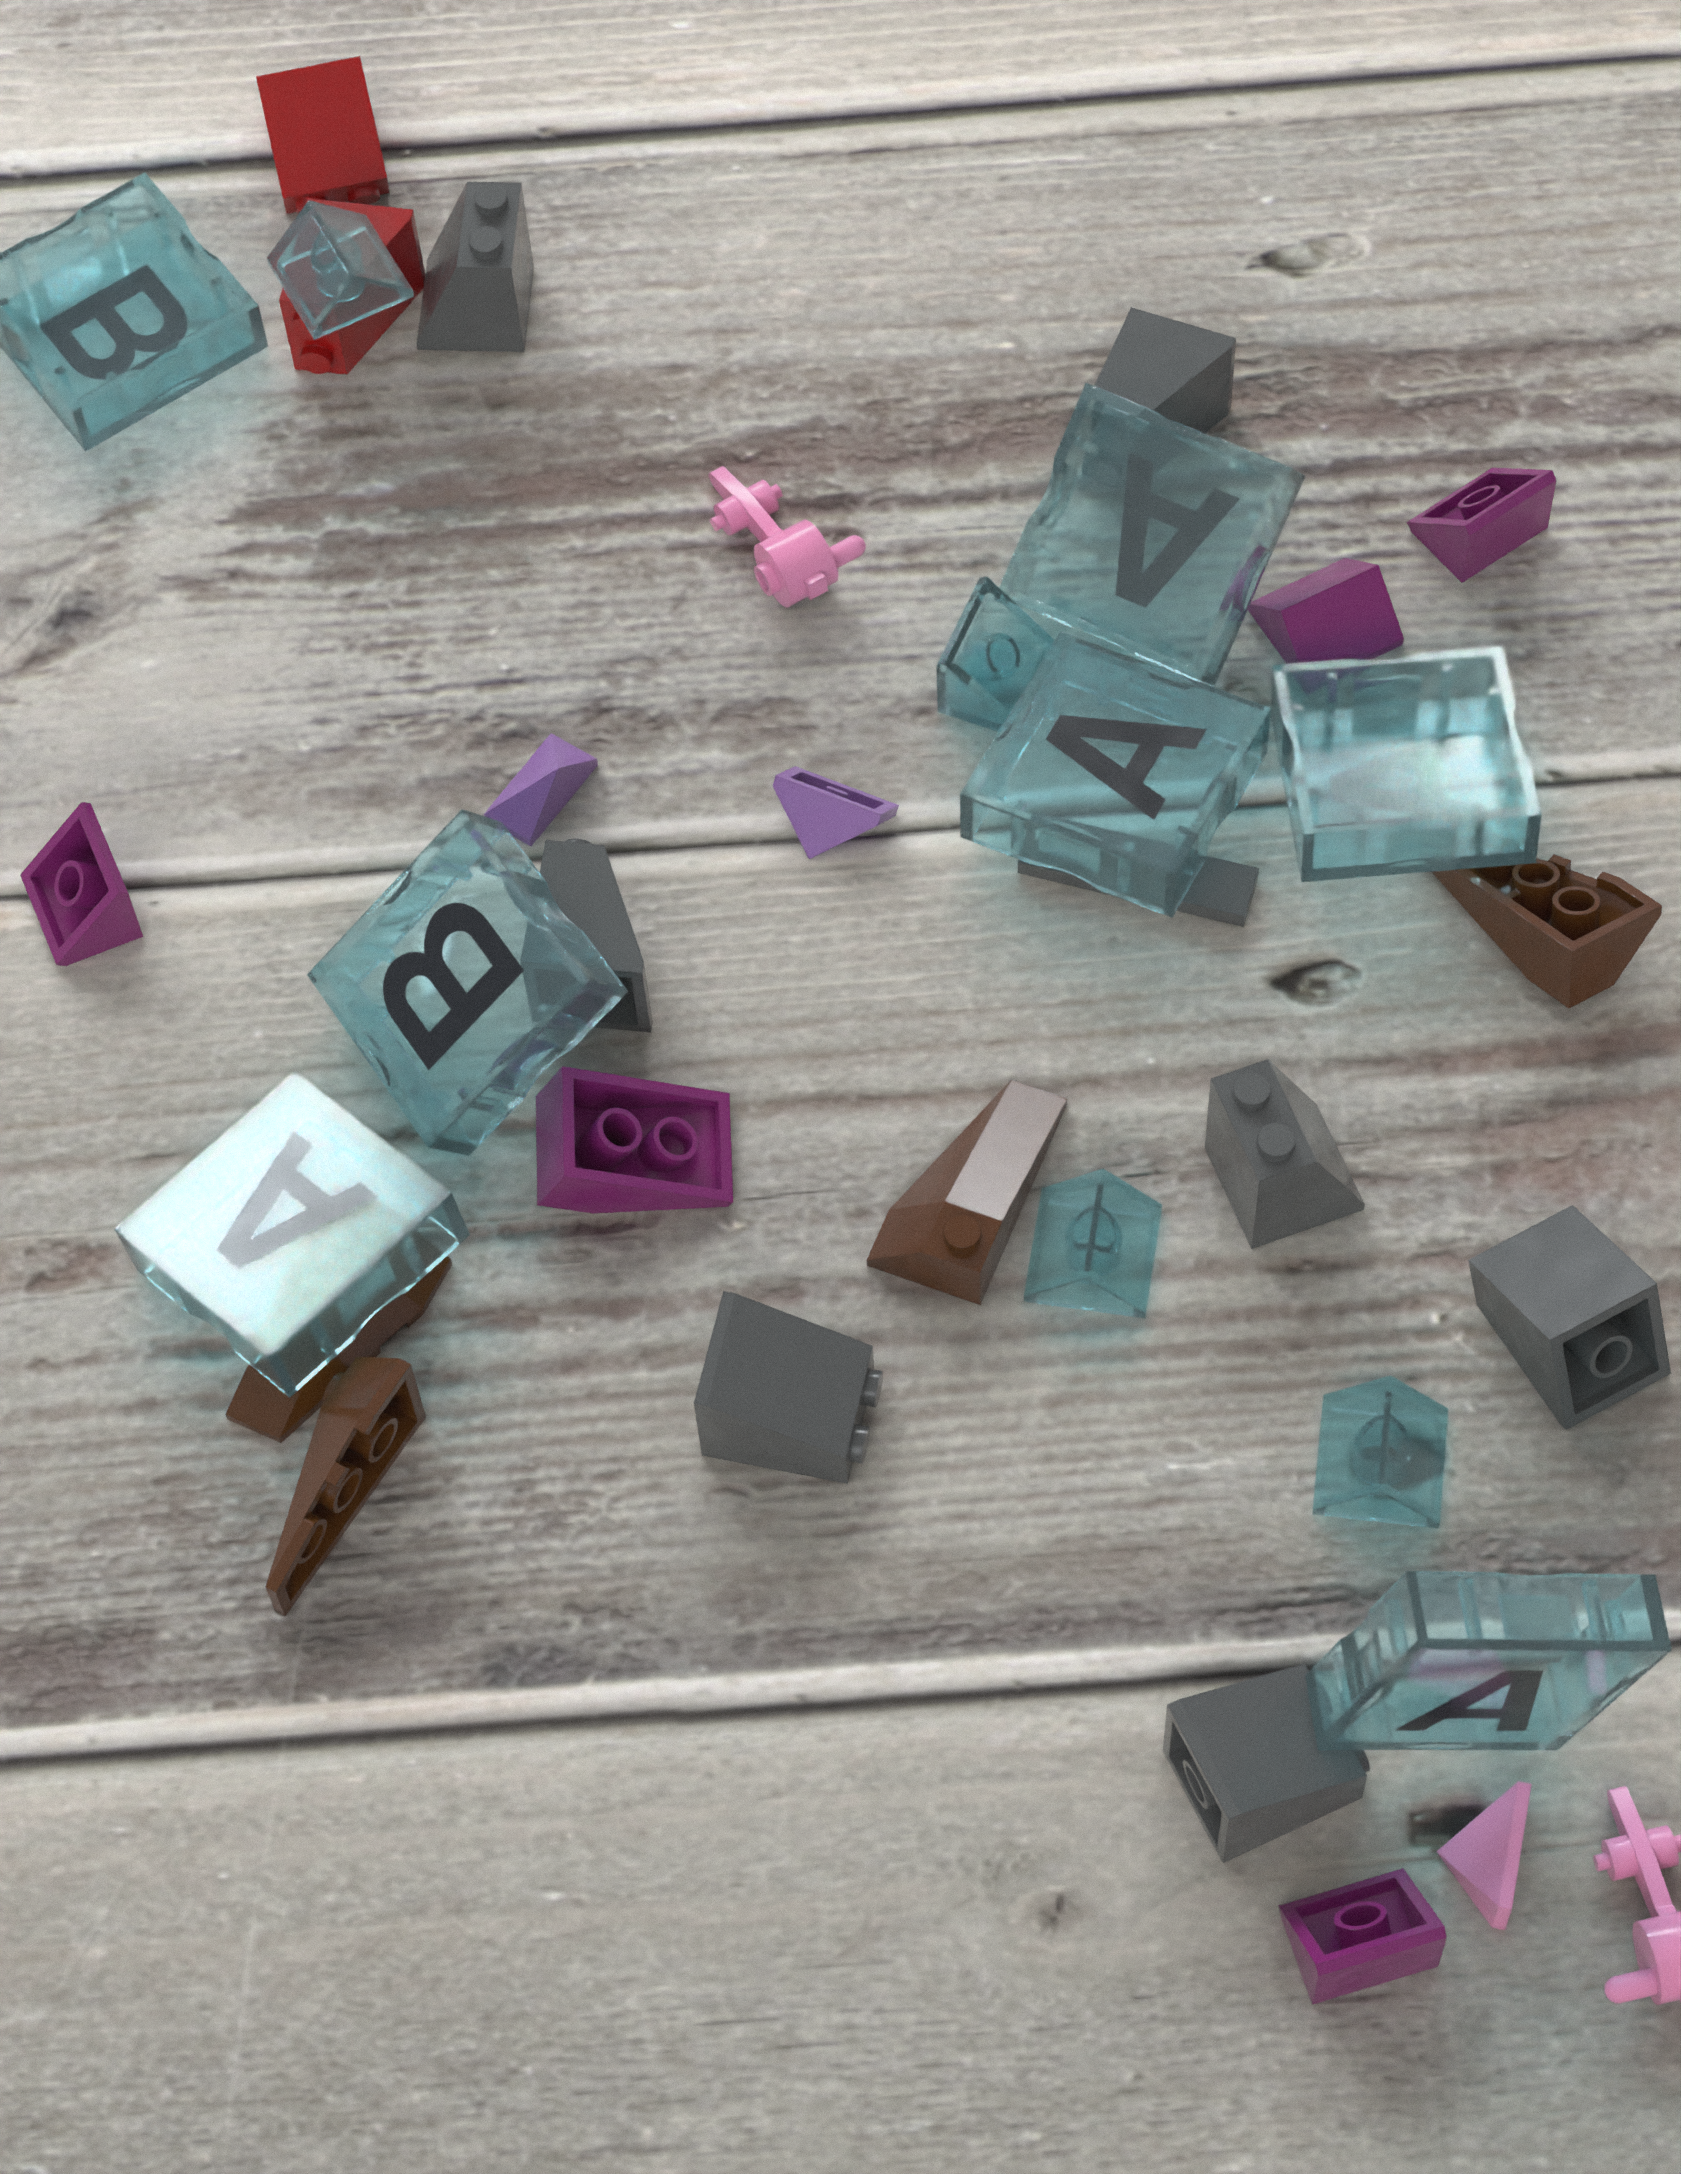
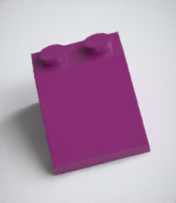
[536,1066,733,1214]

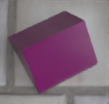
[1407,467,1557,583]
[1248,558,1404,691]
[20,802,143,966]
[1278,1868,1447,2005]

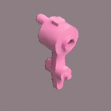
[709,466,866,608]
[1593,1786,1681,2005]

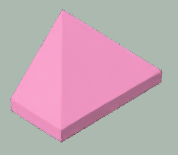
[1437,1781,1532,1930]

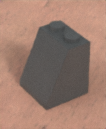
[417,182,534,352]
[1083,307,1236,488]
[523,839,653,1033]
[1205,1059,1365,1249]
[1468,1205,1671,1430]
[694,1291,883,1484]
[1163,1664,1370,1863]

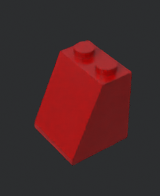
[256,56,390,217]
[279,198,425,375]

